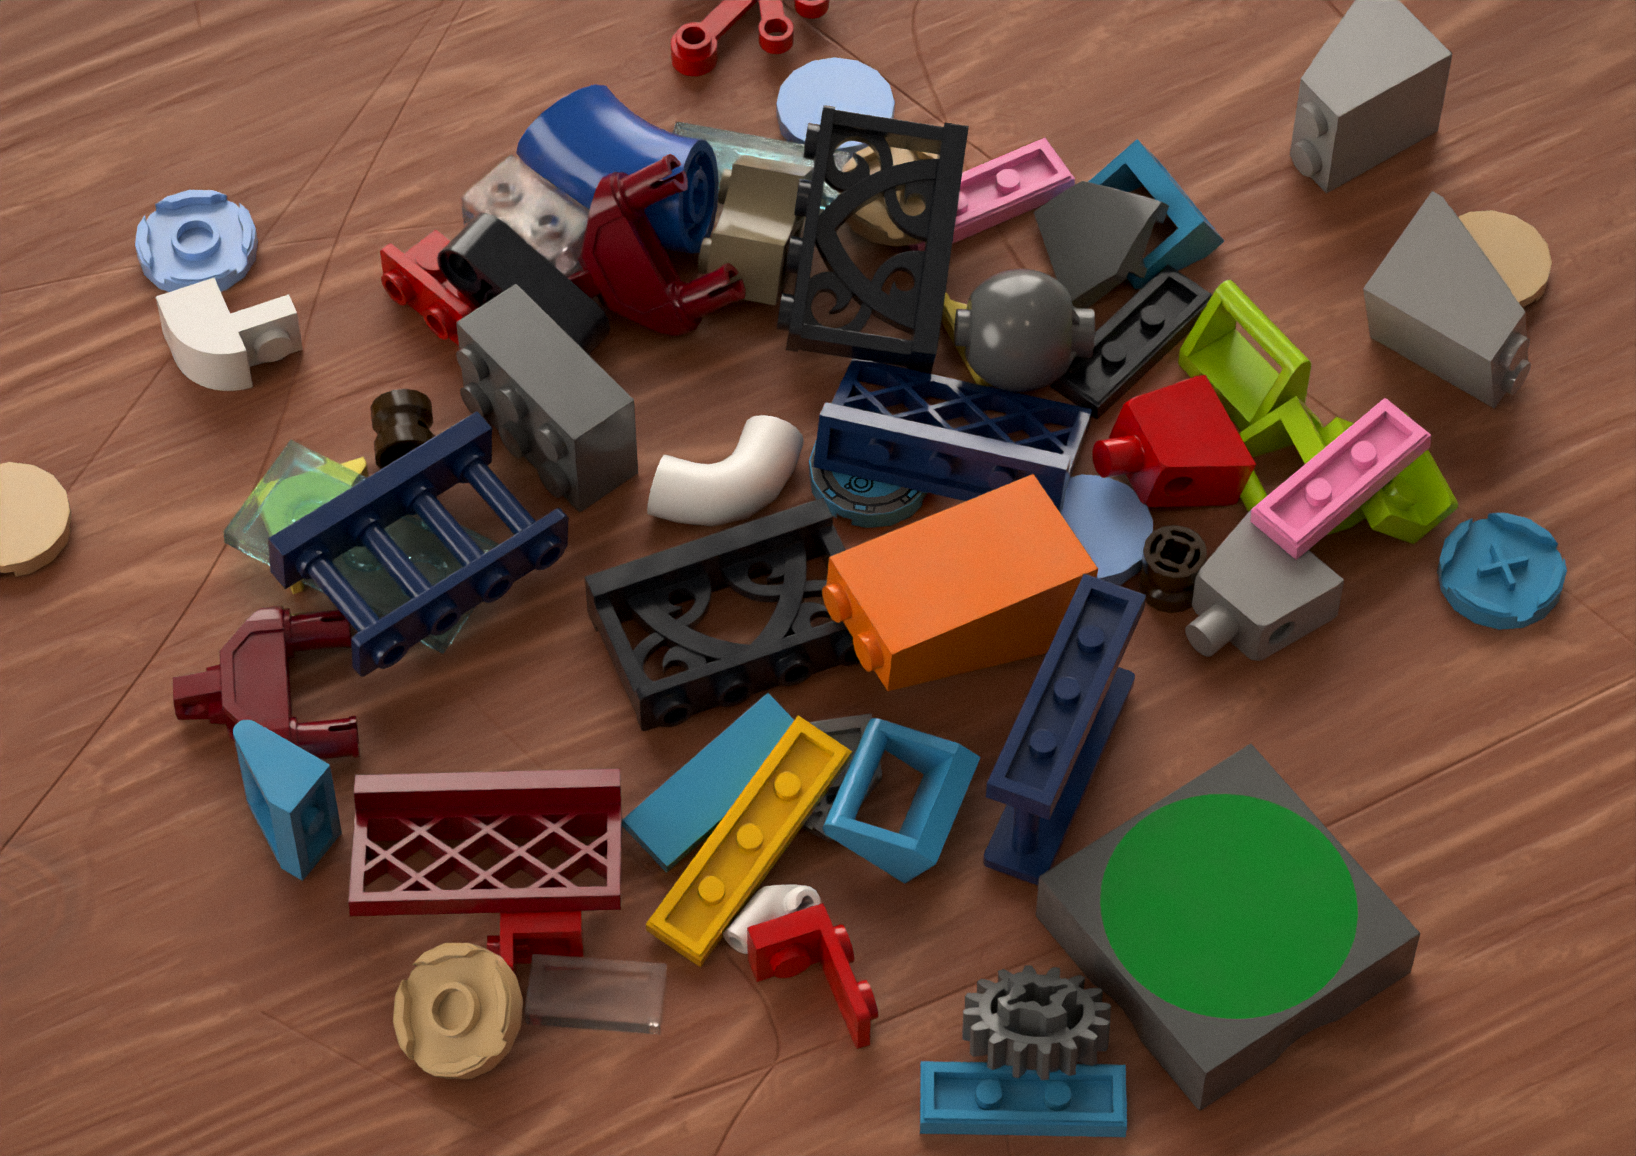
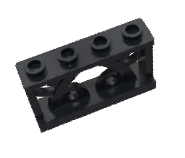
[777,105,969,374]
[585,498,860,731]

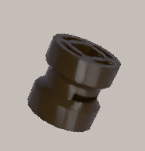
[370,389,435,469]
[1139,525,1207,613]

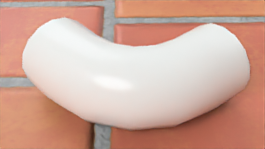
[647,415,804,526]

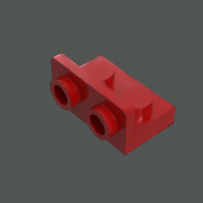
[380,229,478,346]

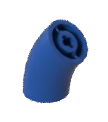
[516,84,719,254]

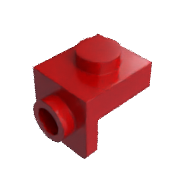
[487,911,584,977]

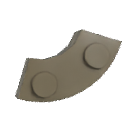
[698,154,813,305]

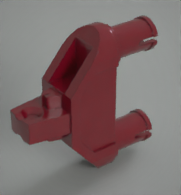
[567,154,746,336]
[173,605,360,759]

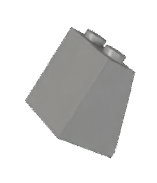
[1290,0,1452,194]
[1363,191,1531,409]

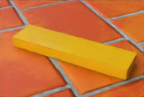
[646,715,852,967]

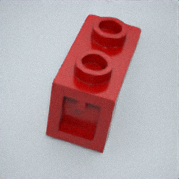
[747,903,878,1049]

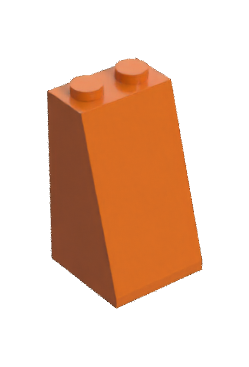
[822,474,1098,691]

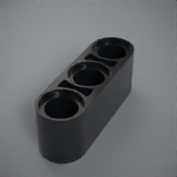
[437,213,611,355]

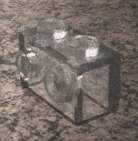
[461,155,590,277]

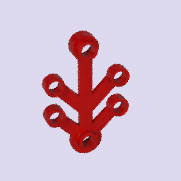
[670,0,829,77]

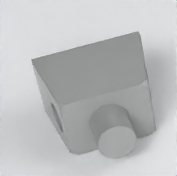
[1185,510,1344,661]

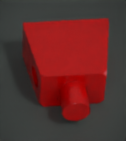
[1092,375,1256,507]

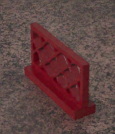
[348,769,623,917]

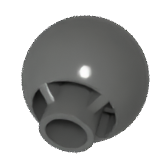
[954,268,1095,392]

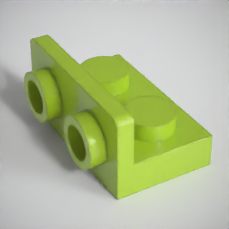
[1319,411,1458,544]

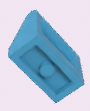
[1088,139,1224,289]
[822,718,981,884]
[233,720,342,881]

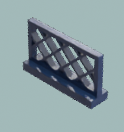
[813,358,1093,513]

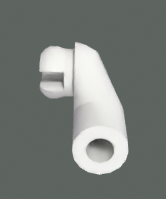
[723,884,822,954]

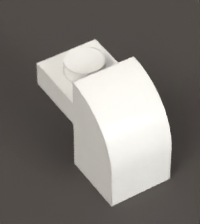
[156,278,303,391]

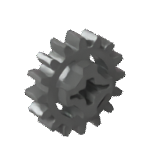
[962,965,1111,1080]

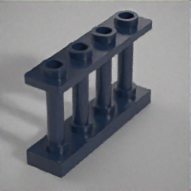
[268,411,569,677]
[983,574,1146,885]

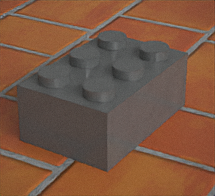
[456,284,638,513]

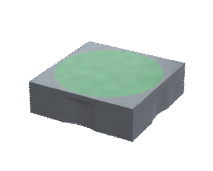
[1036,744,1420,1111]

